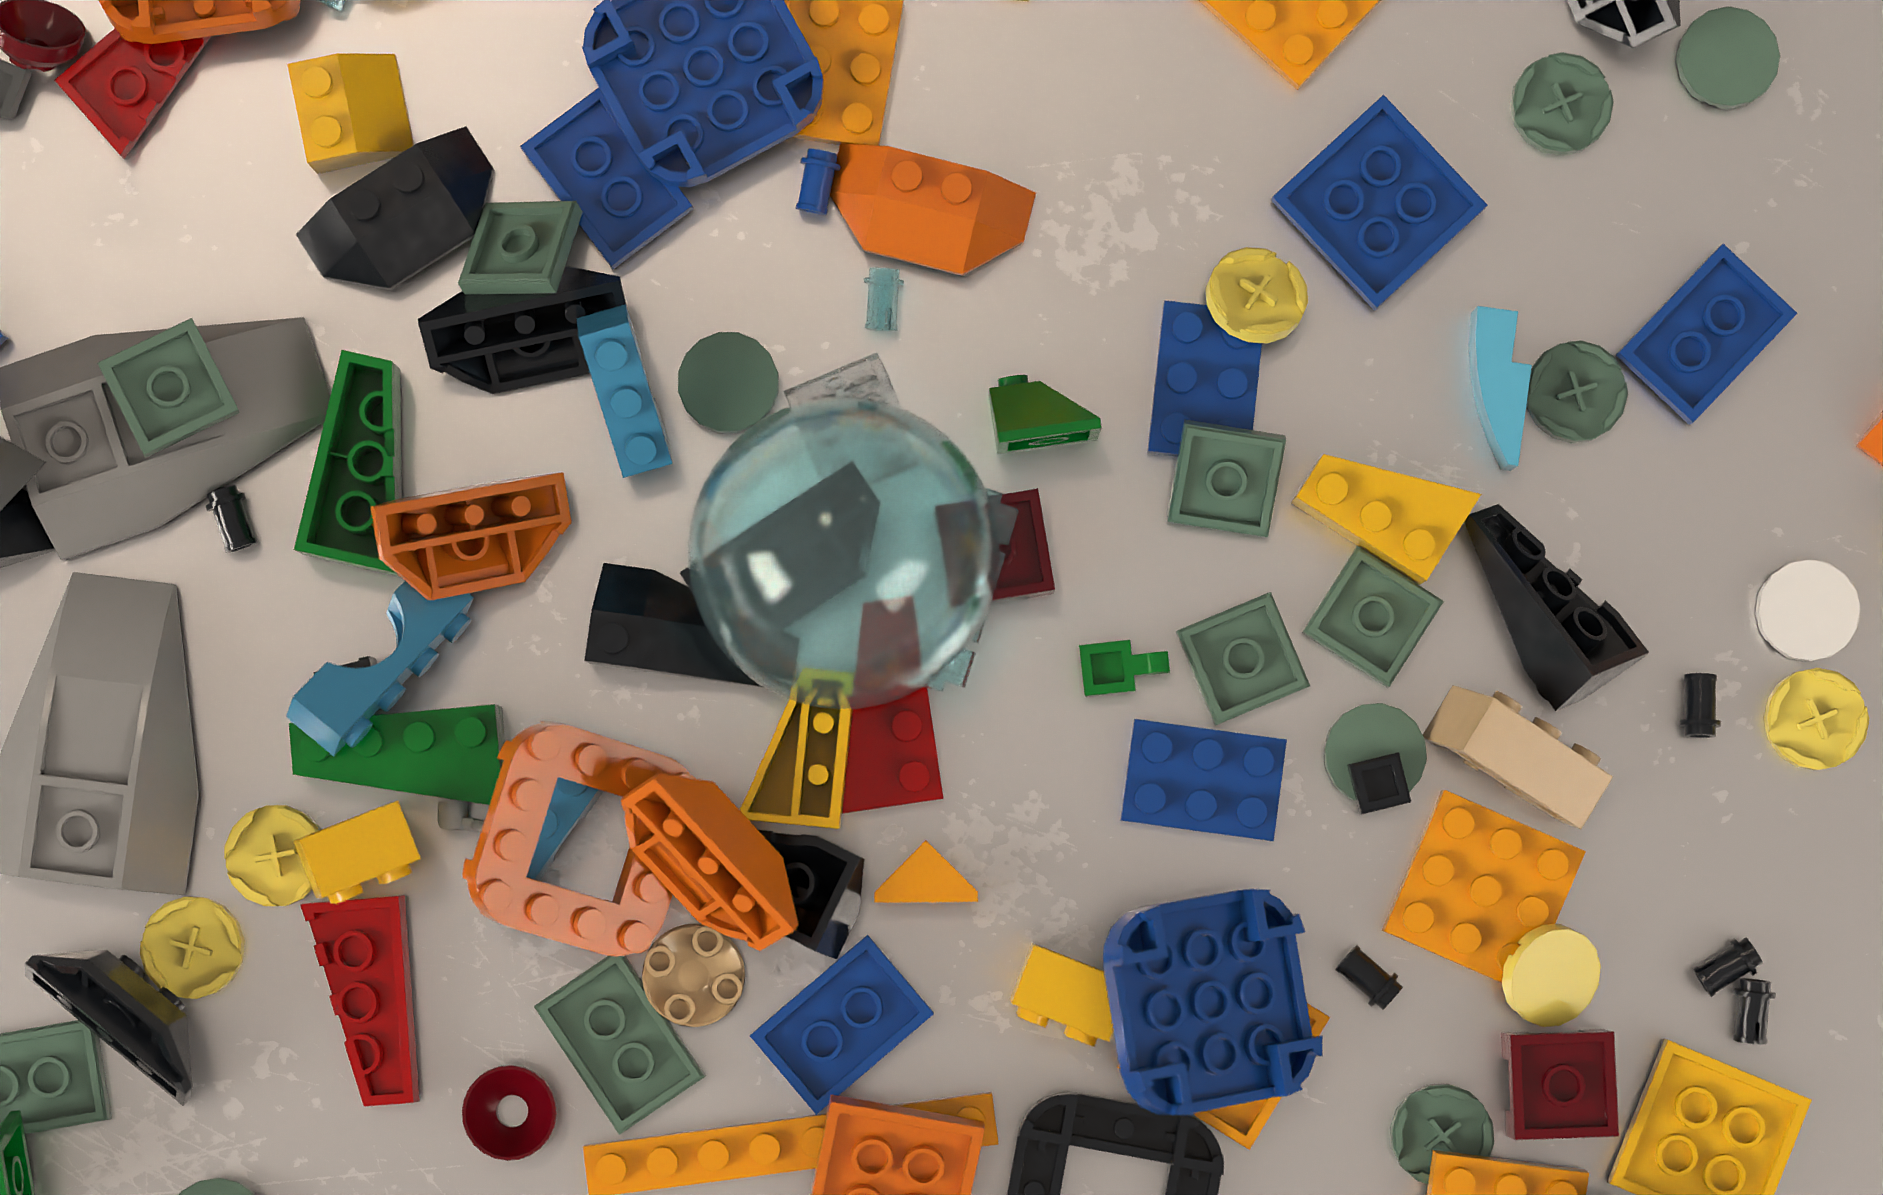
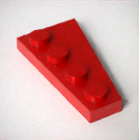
[54,28,211,159]
[842,596,943,814]
[300,895,420,1107]

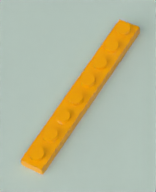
[583,1092,999,1195]

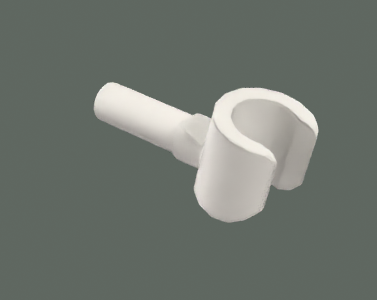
[438,801,484,833]

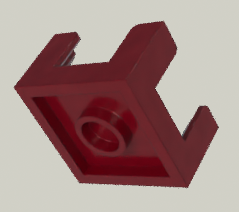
[936,488,1055,611]
[1501,1029,1619,1140]

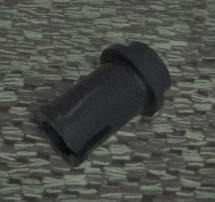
[206,485,257,553]
[1679,673,1721,738]
[1693,937,1763,997]
[1335,945,1403,1010]
[1733,978,1776,1045]

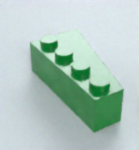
[294,350,402,577]
[289,704,505,805]

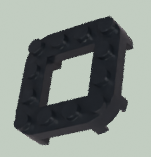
[1007,1092,1224,1195]

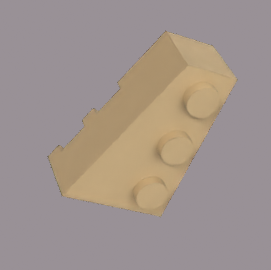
[1423,685,1613,829]

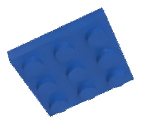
[1271,94,1488,311]

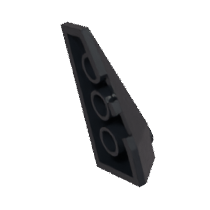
[1464,504,1649,711]
[584,563,798,691]
[758,830,864,959]

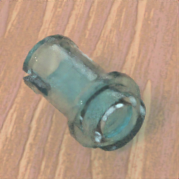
[864,268,904,331]

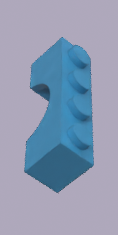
[286,581,474,756]

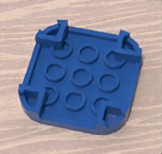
[582,0,824,188]
[1103,889,1323,1115]

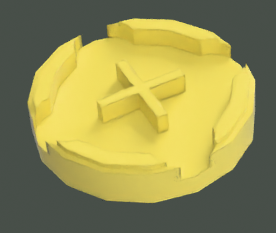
[1205,247,1308,344]
[1763,668,1869,770]
[224,805,321,906]
[140,896,245,999]
[1502,924,1601,1027]

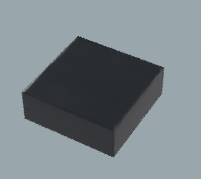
[1347,752,1411,815]

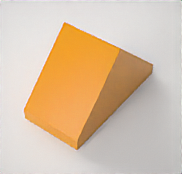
[874,840,978,903]

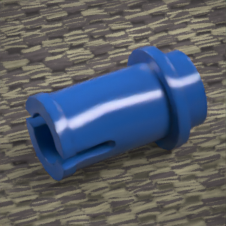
[796,149,841,215]

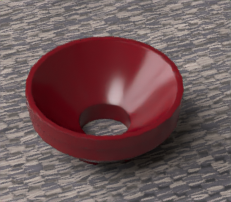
[0,0,85,72]
[462,1065,557,1161]

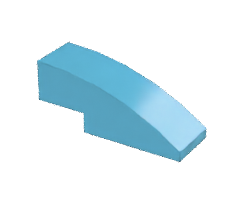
[1468,306,1532,471]

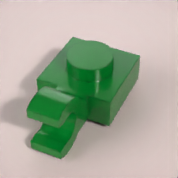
[1079,640,1170,697]

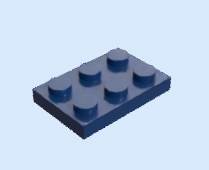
[520,87,694,269]
[1616,243,1797,425]
[1147,300,1262,457]
[1120,719,1287,841]
[750,935,934,1115]

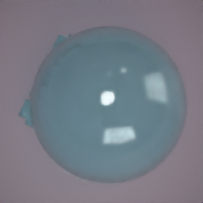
[688,396,1019,709]

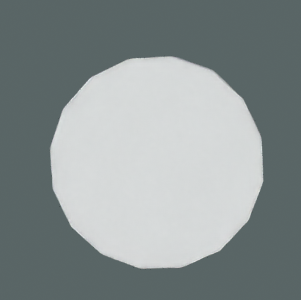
[1755,559,1861,662]

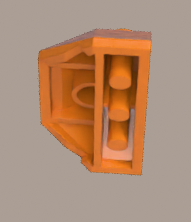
[830,143,1036,276]
[371,472,572,600]
[621,773,798,951]

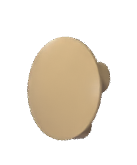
[642,924,745,1027]

